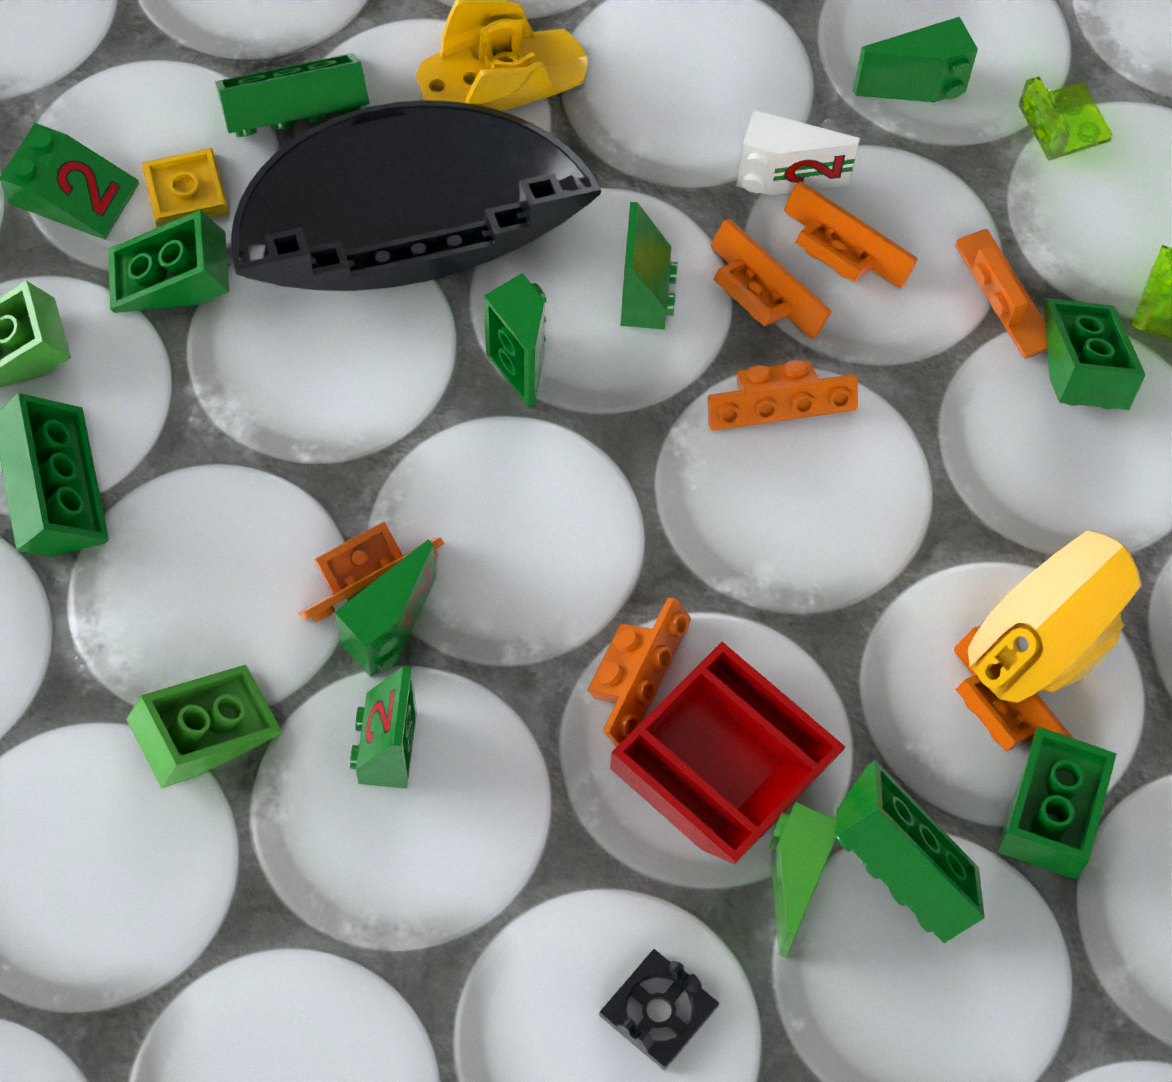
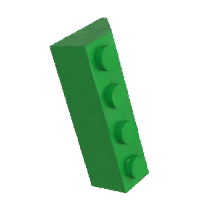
[215,53,370,137]
[0,393,109,556]
[835,760,985,943]

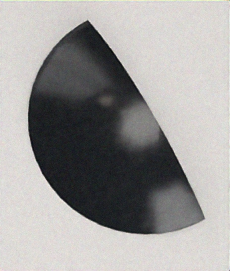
[231,100,601,291]

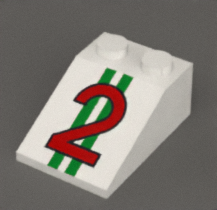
[736,110,860,196]

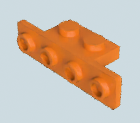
[784,181,918,288]
[711,219,832,339]
[955,229,1047,359]
[707,360,858,431]
[298,521,444,623]
[587,597,691,747]
[954,625,1074,752]

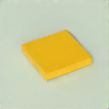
[141,148,229,228]

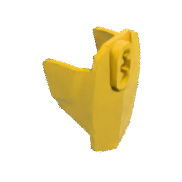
[416,0,588,111]
[968,531,1142,703]

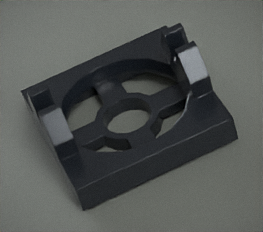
[599,949,719,1071]

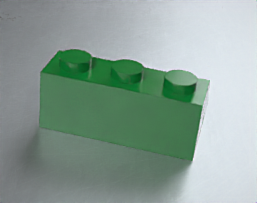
[484,273,546,408]

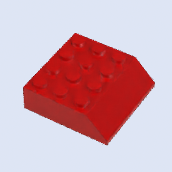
[610,641,846,864]

